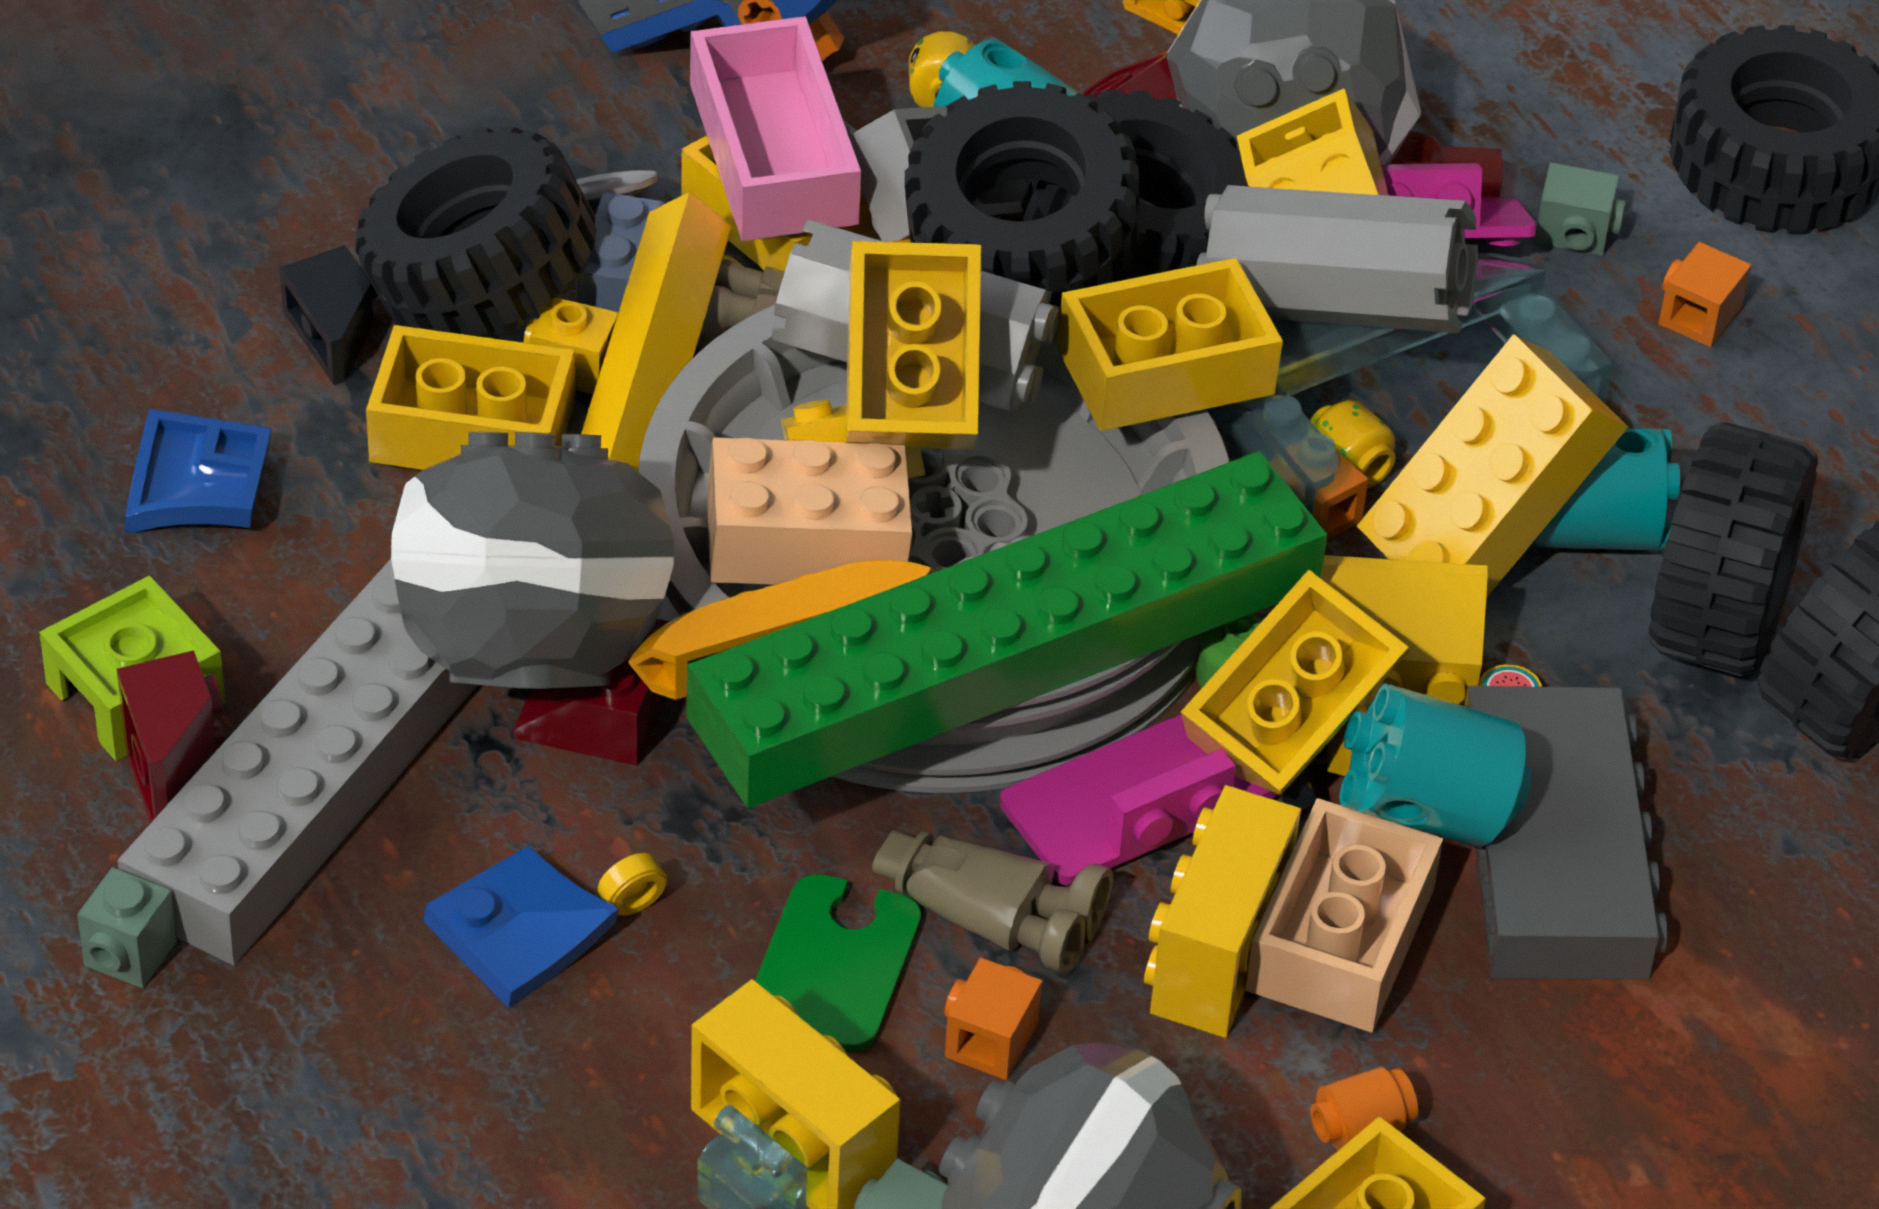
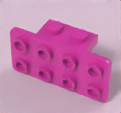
[1381,163,1536,246]
[1000,714,1277,885]

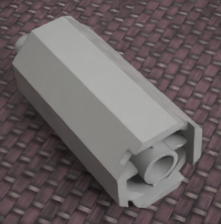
[1197,185,1478,333]
[772,219,1061,412]

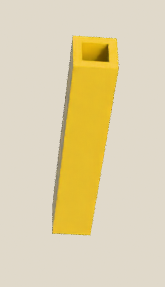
[581,192,732,472]

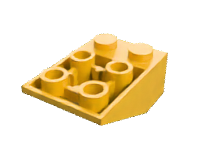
[1237,88,1388,196]

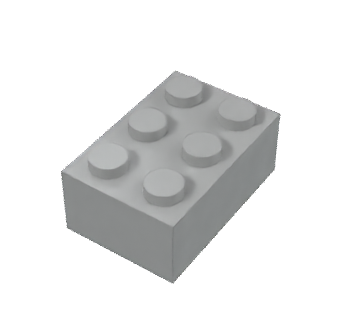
[849,106,1026,242]

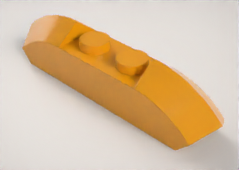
[628,560,937,700]

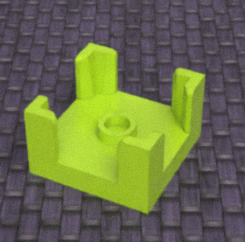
[39,575,226,761]

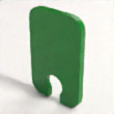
[755,874,921,1053]

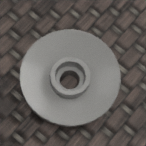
[576,170,658,216]

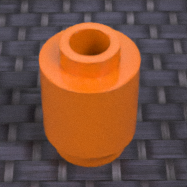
[1310,1067,1418,1151]

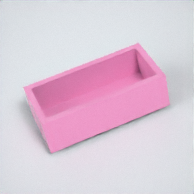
[690,16,861,241]

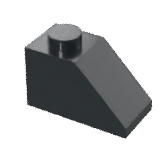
[279,245,378,385]

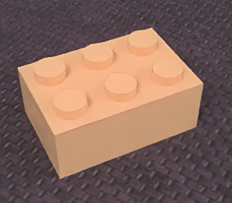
[707,437,912,585]
[1245,798,1443,1033]

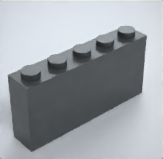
[1464,686,1667,980]

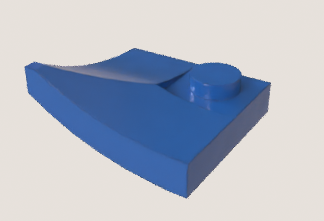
[124,409,272,533]
[423,846,618,1008]

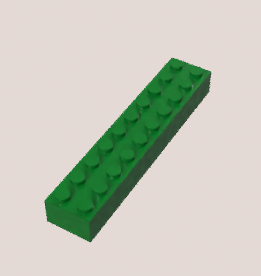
[686,451,1327,809]

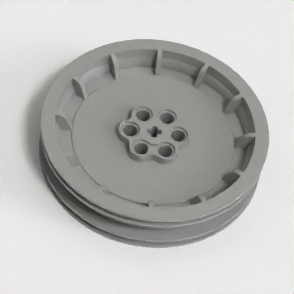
[638,304,1229,793]

